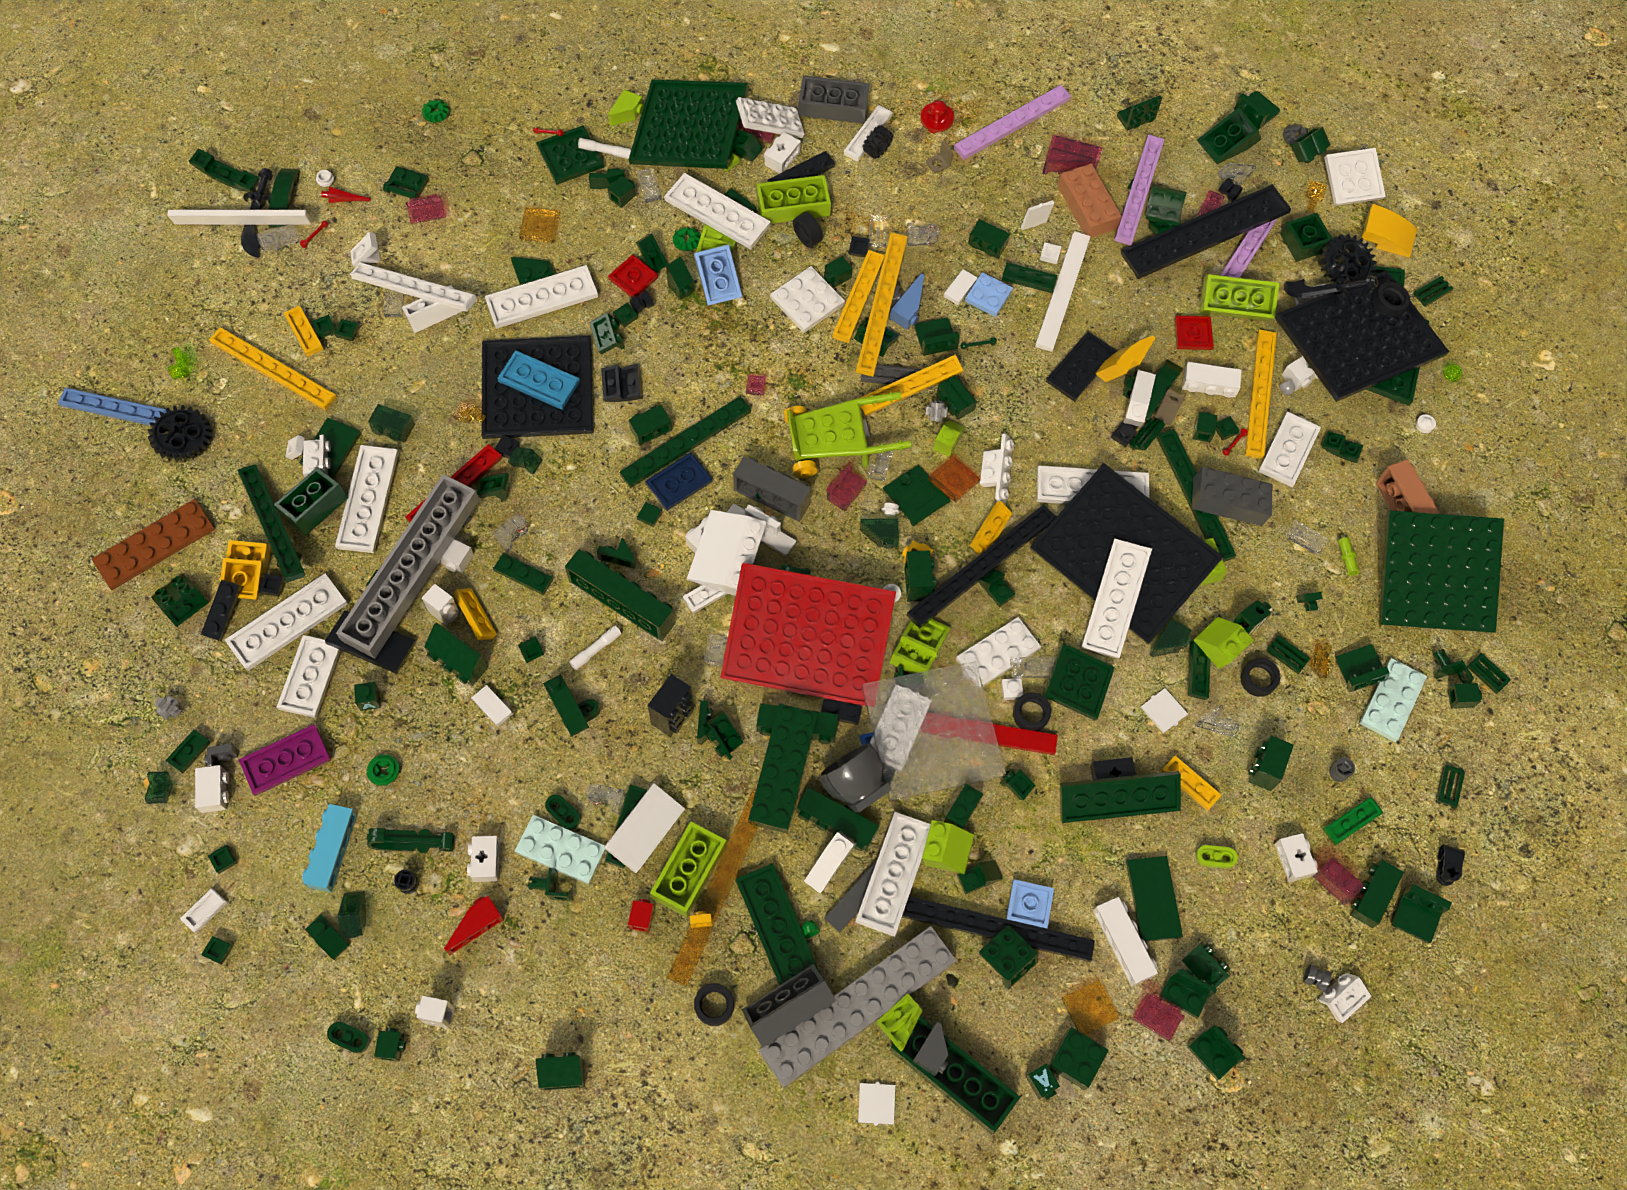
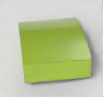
[890,619,951,680]

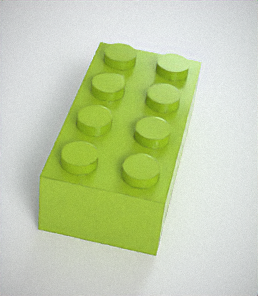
[756,175,831,224]
[1199,274,1279,321]
[650,821,727,917]

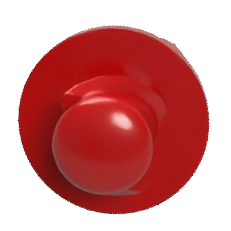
[920,100,954,134]

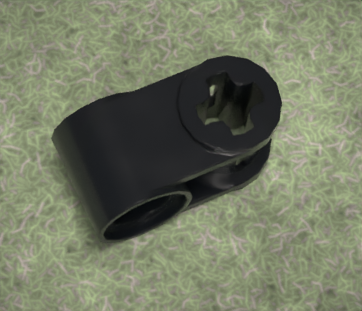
[1436,844,1465,886]

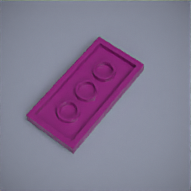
[238,724,331,796]

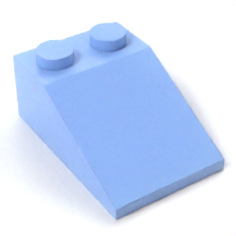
[694,245,742,306]

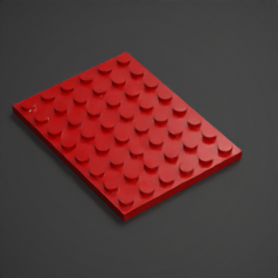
[720,563,896,708]

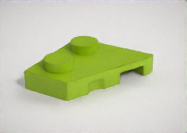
[696,225,736,253]
[876,993,922,1051]

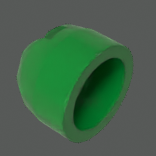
[802,920,820,938]

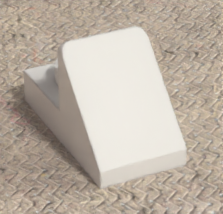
[350,232,380,266]

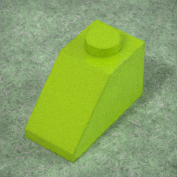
[608,89,644,126]
[933,420,966,457]

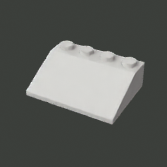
[687,510,767,596]

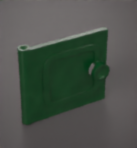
[883,465,951,526]

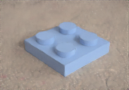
[965,272,1013,317]
[1006,879,1054,929]

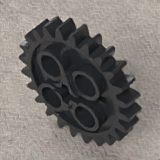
[1319,234,1377,283]
[147,405,212,463]

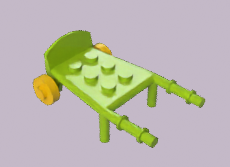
[783,391,911,478]

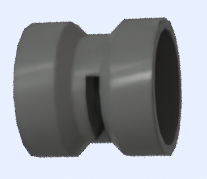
[1329,758,1355,782]
[1303,963,1332,991]

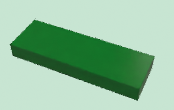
[1322,796,1383,846]

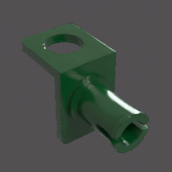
[1433,649,1474,683]
[528,868,573,901]

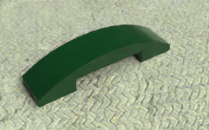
[189,148,260,192]
[268,168,300,229]
[1145,360,1183,422]

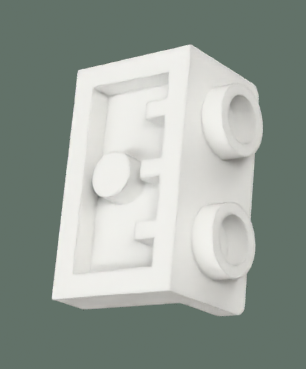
[303,435,331,477]
[1318,973,1371,1023]

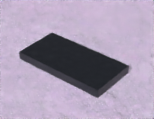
[1046,331,1117,402]
[325,610,416,674]

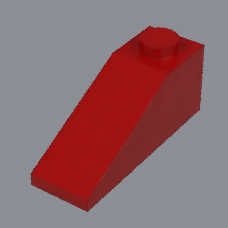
[444,896,504,955]

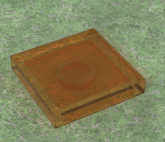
[928,456,981,503]

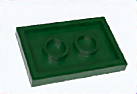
[299,417,361,479]

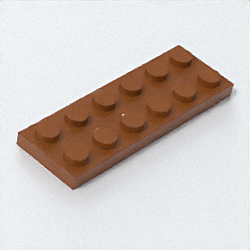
[92,499,215,590]

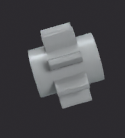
[925,400,948,421]
[154,695,182,720]

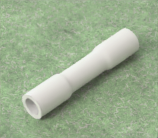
[578,138,631,159]
[569,625,622,670]

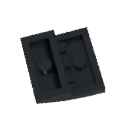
[601,364,643,402]

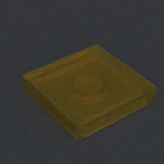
[519,207,560,243]
[1061,980,1119,1035]

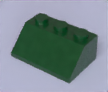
[424,622,487,686]

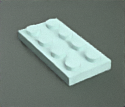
[1359,658,1427,742]
[515,815,606,885]

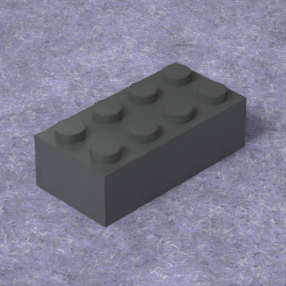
[798,76,870,124]
[733,456,811,522]
[1192,466,1273,526]
[741,964,836,1047]

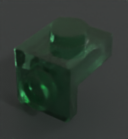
[508,447,542,474]
[144,771,173,804]

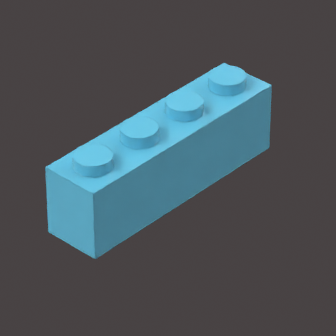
[302,804,357,893]

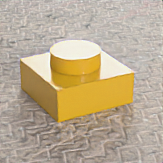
[690,911,712,928]

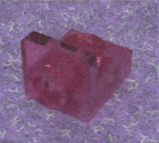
[1198,190,1225,216]

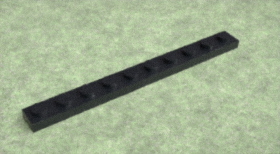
[907,504,1056,629]
[902,896,1095,962]

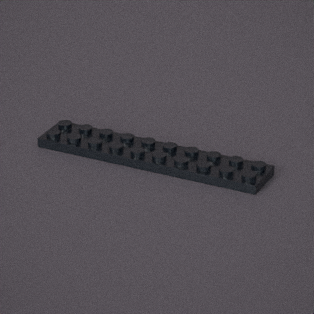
[1121,184,1291,279]

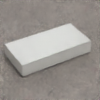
[944,269,978,305]
[471,685,513,727]
[180,888,228,934]

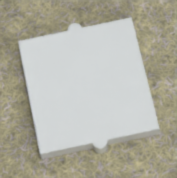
[1021,200,1054,230]
[1141,688,1188,734]
[858,1082,895,1126]

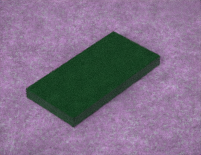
[1126,856,1183,942]

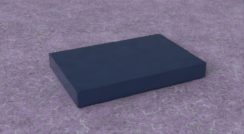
[645,453,713,511]

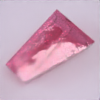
[1042,135,1103,174]

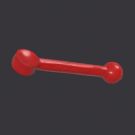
[533,127,563,136]
[300,220,328,248]
[1223,429,1248,456]

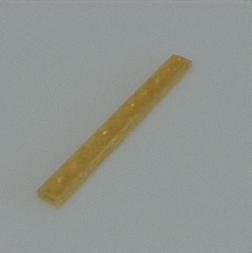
[667,791,758,987]

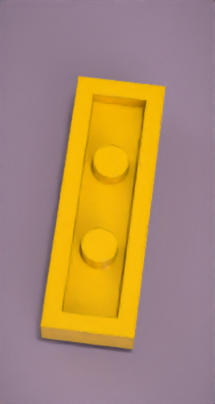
[283,306,324,357]
[970,501,1013,555]
[453,588,497,640]
[1161,756,1222,811]

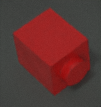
[628,899,655,933]

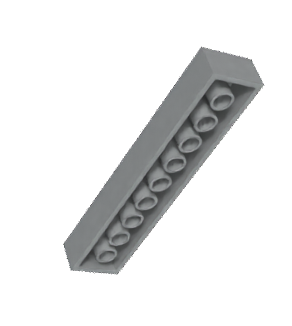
[336,474,479,659]
[759,926,956,1090]

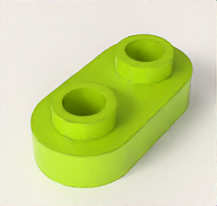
[1195,845,1238,869]

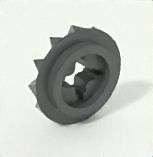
[1283,123,1308,145]

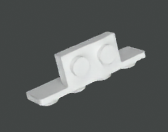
[980,433,1014,506]
[727,504,796,556]

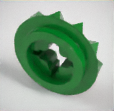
[421,98,449,123]
[673,226,700,251]
[367,755,400,786]

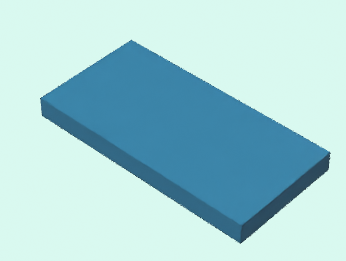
[497,350,580,410]

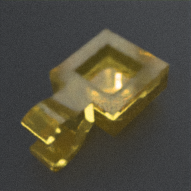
[1305,181,1327,212]
[452,401,486,423]
[1311,643,1332,678]

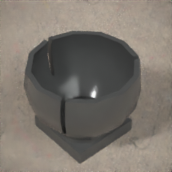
[818,743,892,812]

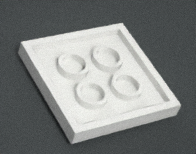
[1324,148,1386,206]
[770,266,845,333]

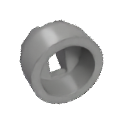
[1279,380,1295,395]

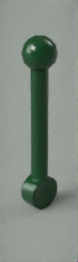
[960,337,997,349]

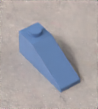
[890,273,924,330]

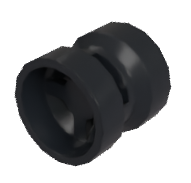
[1218,178,1243,202]
[629,290,654,314]
[394,870,419,894]

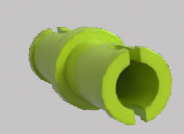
[1338,537,1360,576]

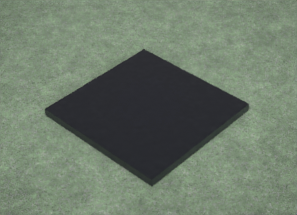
[481,335,593,439]

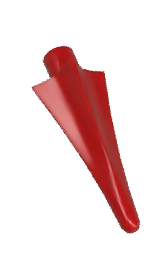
[321,186,371,203]

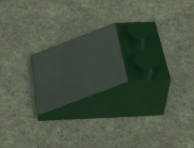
[1197,107,1261,164]

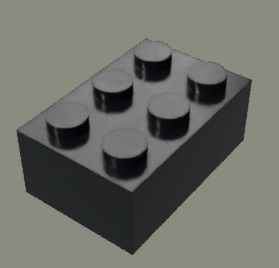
[647,674,694,737]

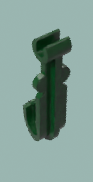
[366,828,455,854]

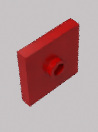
[608,254,658,297]
[1174,315,1214,350]

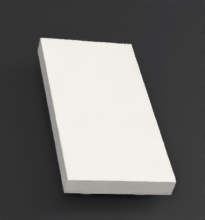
[736,97,805,138]
[604,783,685,873]

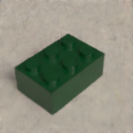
[274,467,348,536]

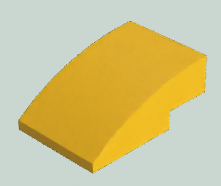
[1361,204,1417,258]
[1095,336,1155,383]
[220,540,271,600]

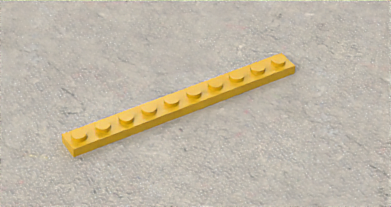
[856,232,908,377]

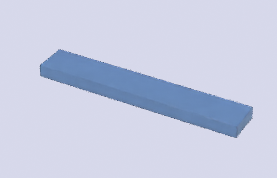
[58,387,167,426]

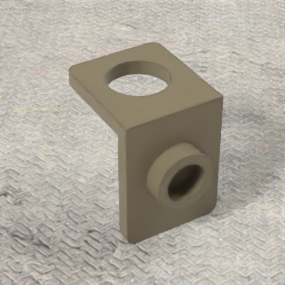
[926,140,953,174]
[1154,390,1184,425]

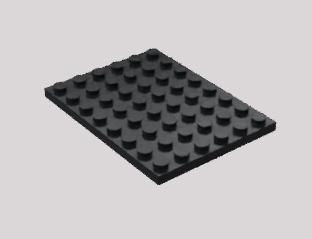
[1274,270,1450,402]
[1030,463,1223,645]

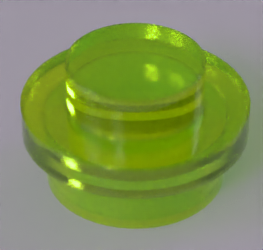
[1443,364,1462,382]

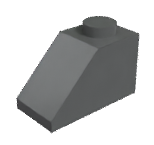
[913,1022,949,1076]

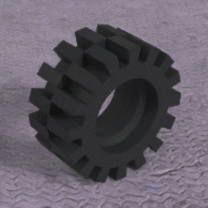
[863,125,893,159]

